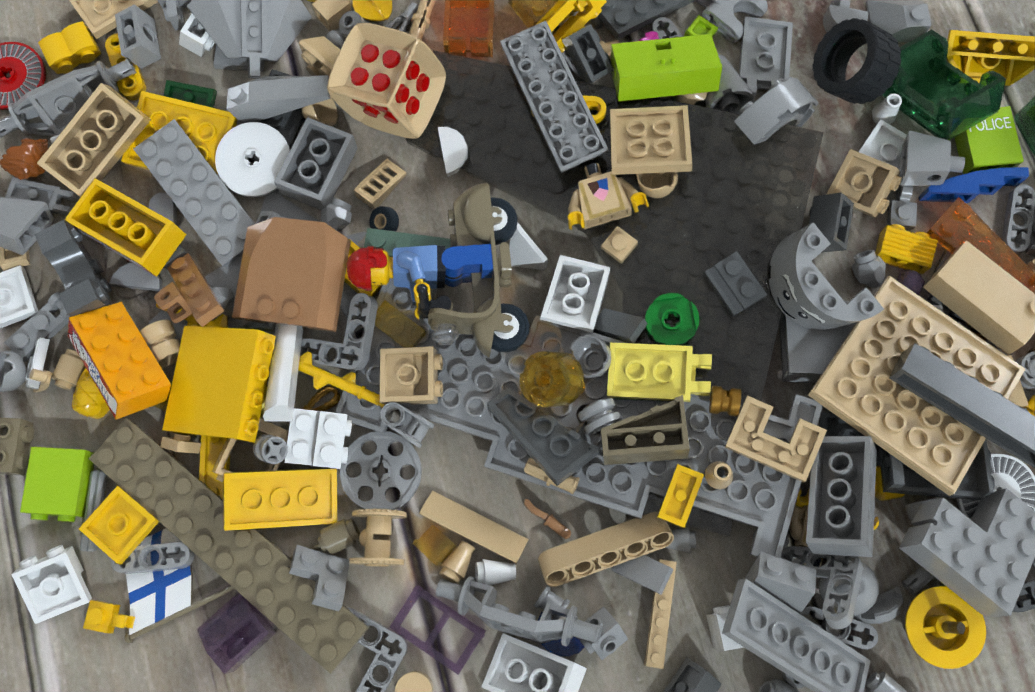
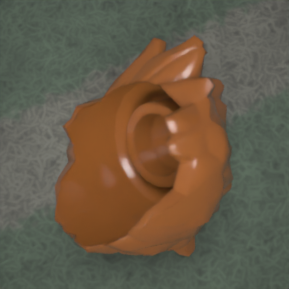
[0,138,49,180]

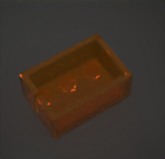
[443,0,496,58]

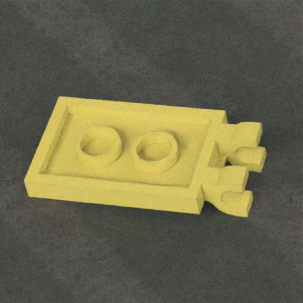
[607,342,712,402]

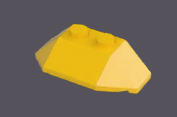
[944,30,1035,86]

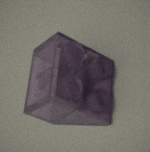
[197,592,277,674]

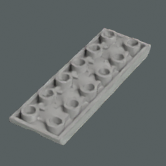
[500,21,609,173]

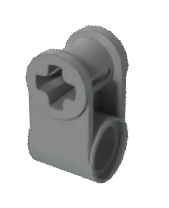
[380,402,435,448]

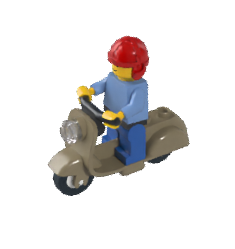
[347,183,530,358]

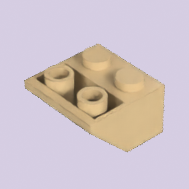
[299,36,340,76]

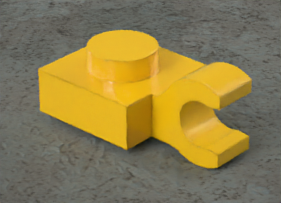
[83,600,135,633]

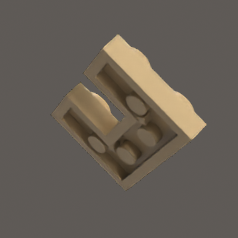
[724,395,827,483]

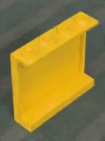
[162,326,276,443]

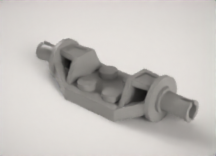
[0,58,136,138]
[436,576,602,647]

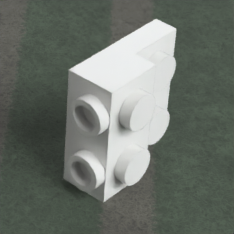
[284,408,352,469]
[11,545,92,624]

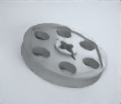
[340,431,422,510]

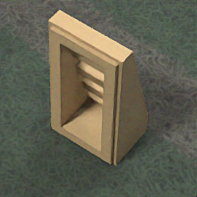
[353,159,407,210]

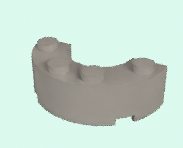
[734,77,818,145]

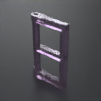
[389,584,486,675]

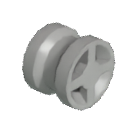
[253,434,288,464]

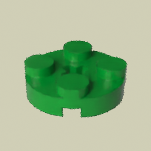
[645,293,699,346]

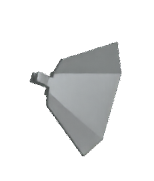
[187,0,312,79]

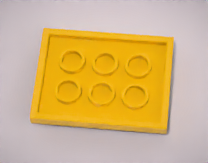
[121,91,238,176]

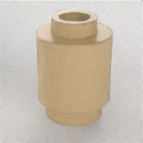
[51,349,86,390]

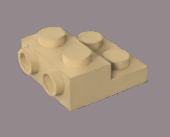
[826,149,902,218]
[380,346,443,405]

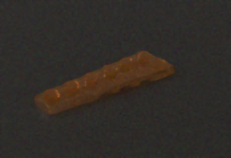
[927,197,1035,294]

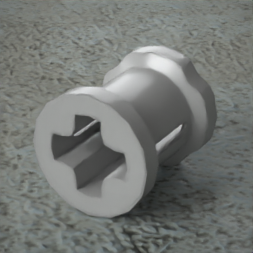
[534,585,570,620]

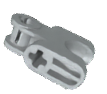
[696,0,768,43]

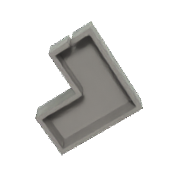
[899,488,1035,618]

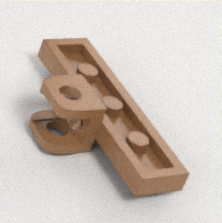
[154,253,224,327]

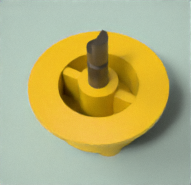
[905,586,986,669]

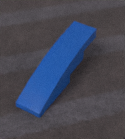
[919,167,1029,203]

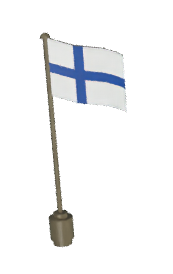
[124,518,360,643]

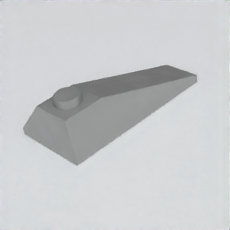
[226,75,330,124]

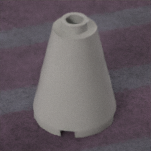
[705,55,755,125]

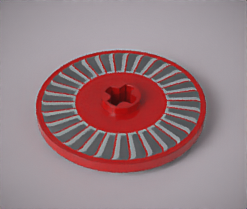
[0,42,46,110]

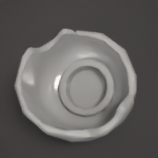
[570,334,611,379]
[0,351,26,392]

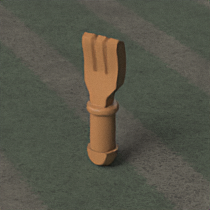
[524,499,571,539]

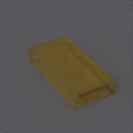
[374,300,427,348]

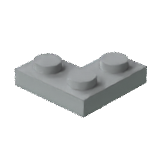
[289,545,349,611]

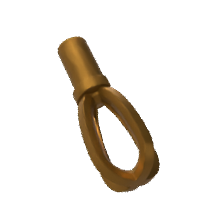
[289,386,340,422]

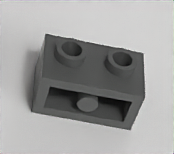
[562,24,614,85]
[809,192,854,253]

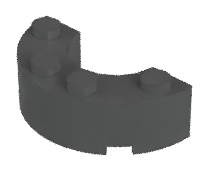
[35,220,112,317]

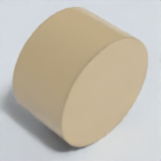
[395,671,433,692]

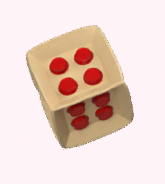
[327,23,446,139]

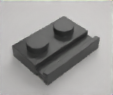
[704,251,767,317]

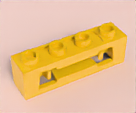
[536,0,607,53]

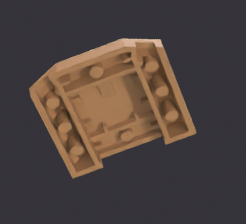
[232,217,351,332]

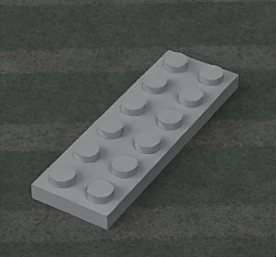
[133,119,255,268]
[722,578,871,692]

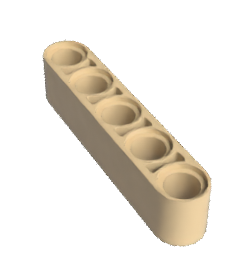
[538,511,674,587]

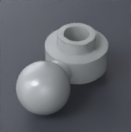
[326,11,365,49]

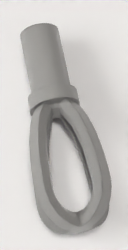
[385,2,418,32]

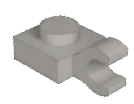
[887,186,917,230]

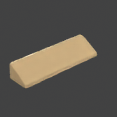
[419,490,529,564]

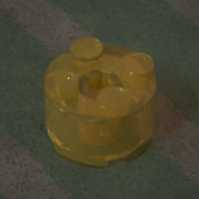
[519,351,585,407]

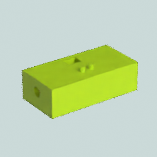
[610,34,722,101]

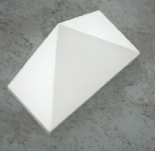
[509,222,548,270]

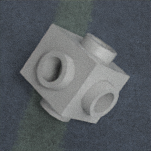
[580,607,628,660]

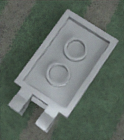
[739,16,793,95]

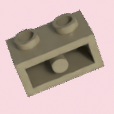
[0,417,34,476]

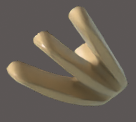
[29,369,53,392]

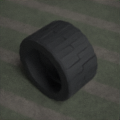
[812,18,901,104]

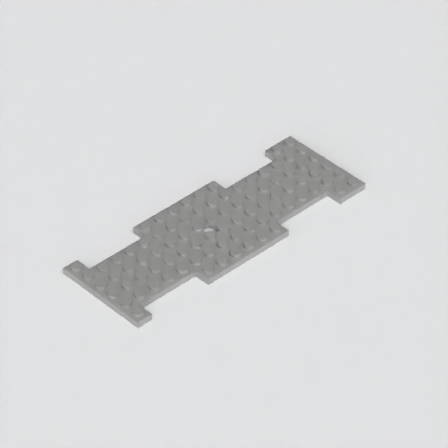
[335,279,822,558]

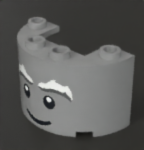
[769,223,884,330]

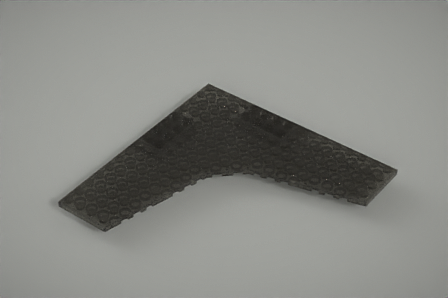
[406,50,824,537]

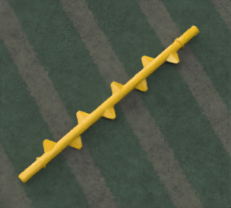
[156,303,385,408]

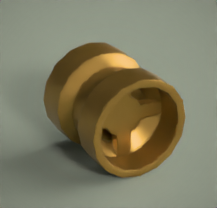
[709,386,741,417]

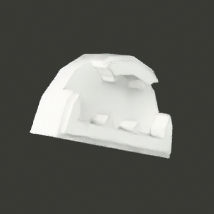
[438,127,468,177]
[25,337,50,389]

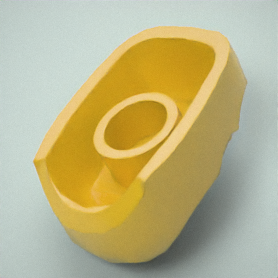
[72,368,110,419]

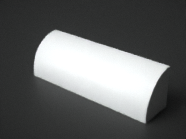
[263,323,303,421]

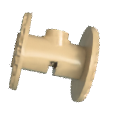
[349,509,407,567]

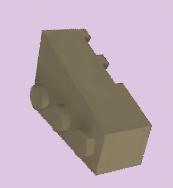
[601,395,690,465]

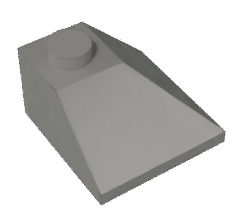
[866,0,932,43]

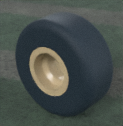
[369,206,399,232]

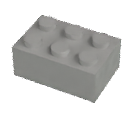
[274,117,357,210]

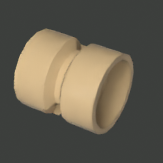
[139,320,181,368]

